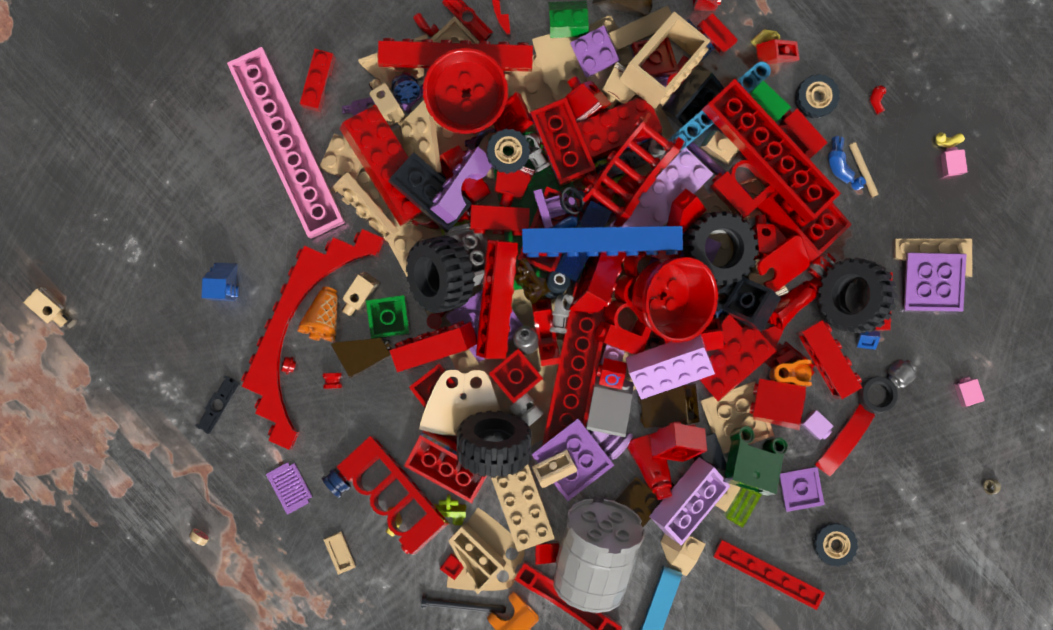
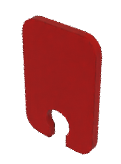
[757,235,810,292]

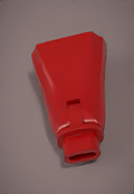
[767,278,823,330]
[627,432,672,500]

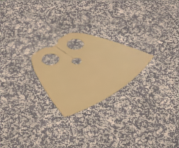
[532,31,609,99]
[419,370,500,436]
[447,508,525,591]

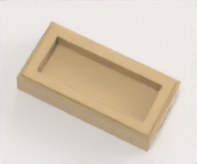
[323,531,356,575]

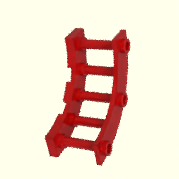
[582,113,685,227]

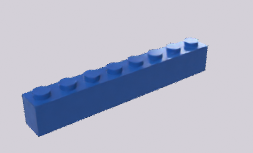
[522,226,683,257]

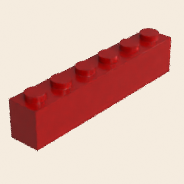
[476,239,518,359]

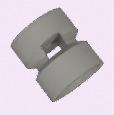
[509,393,544,426]

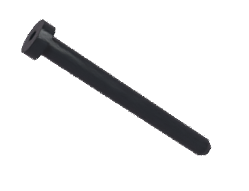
[421,595,506,614]

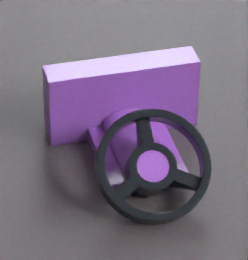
[534,187,584,228]

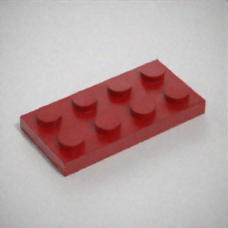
[699,325,777,402]

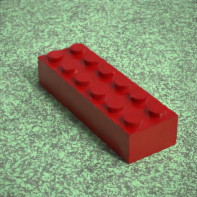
[340,104,423,226]

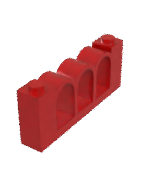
[710,109,828,220]
[595,251,681,355]
[337,436,449,555]

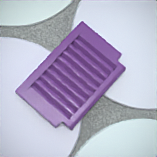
[266,462,313,515]

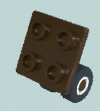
[514,258,571,304]

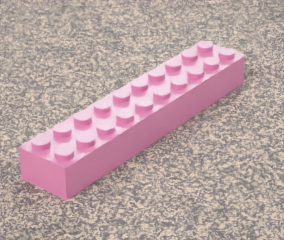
[227,47,346,239]

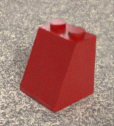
[750,379,806,430]

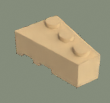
[448,523,507,595]

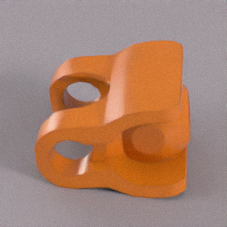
[769,360,812,387]
[487,592,539,630]

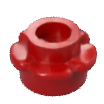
[281,356,296,375]

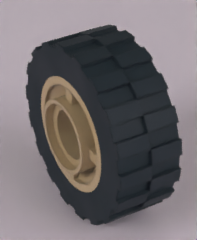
[795,74,840,118]
[486,129,530,174]
[813,523,858,567]

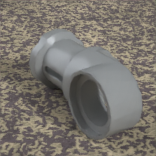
[525,133,550,173]
[550,294,573,333]

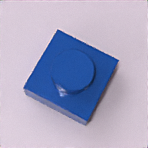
[856,331,880,350]

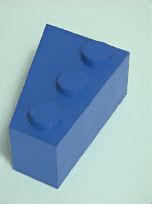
[201,263,239,301]

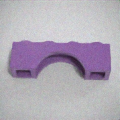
[430,147,492,223]

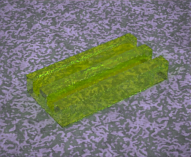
[726,488,762,528]

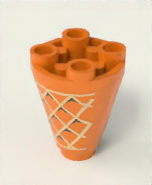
[297,287,338,342]

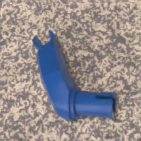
[828,136,866,190]

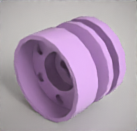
[590,430,634,461]

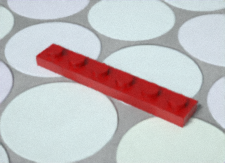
[713,539,825,610]

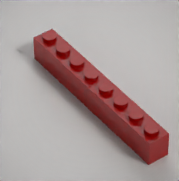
[378,38,533,72]

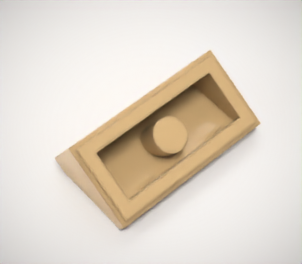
[532,450,577,488]

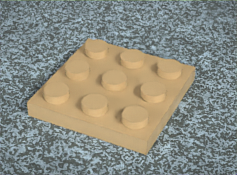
[700,381,775,454]

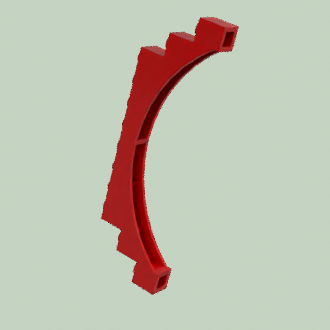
[241,229,385,450]

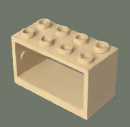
[619,12,710,109]
[491,463,555,552]

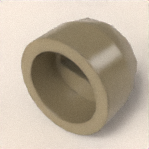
[983,479,1001,495]

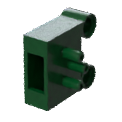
[723,426,788,496]

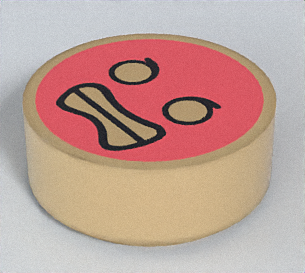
[189,528,209,546]

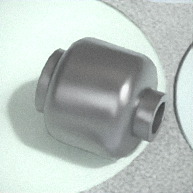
[513,326,538,354]
[887,359,917,388]

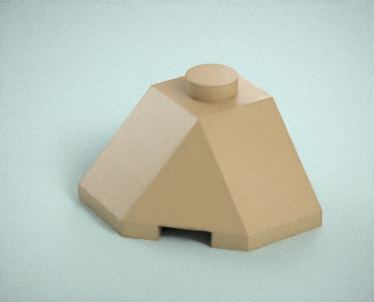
[660,533,706,576]

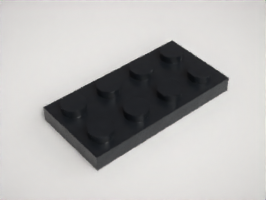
[388,152,472,233]

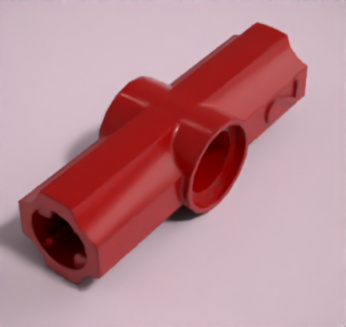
[442,0,493,41]

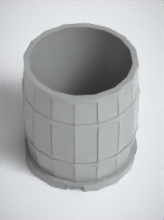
[553,499,645,613]

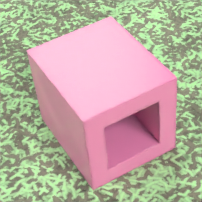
[940,147,967,177]
[954,376,985,407]

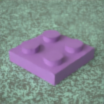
[570,25,621,78]
[779,467,824,512]

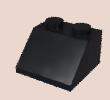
[722,276,781,332]

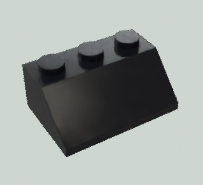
[661,65,724,136]

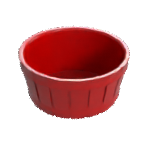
[423,48,508,134]
[632,257,718,343]

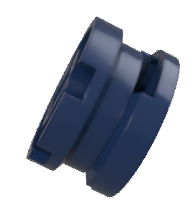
[391,72,420,104]
[321,467,351,498]

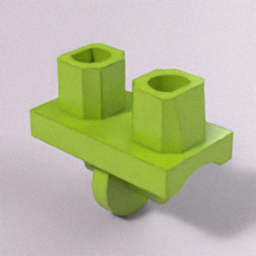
[434,494,466,526]

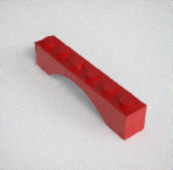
[514,560,622,630]

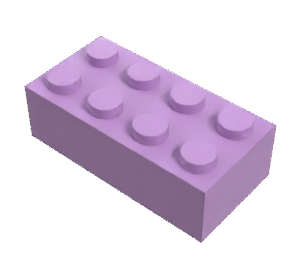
[626,334,715,399]
[649,458,730,545]

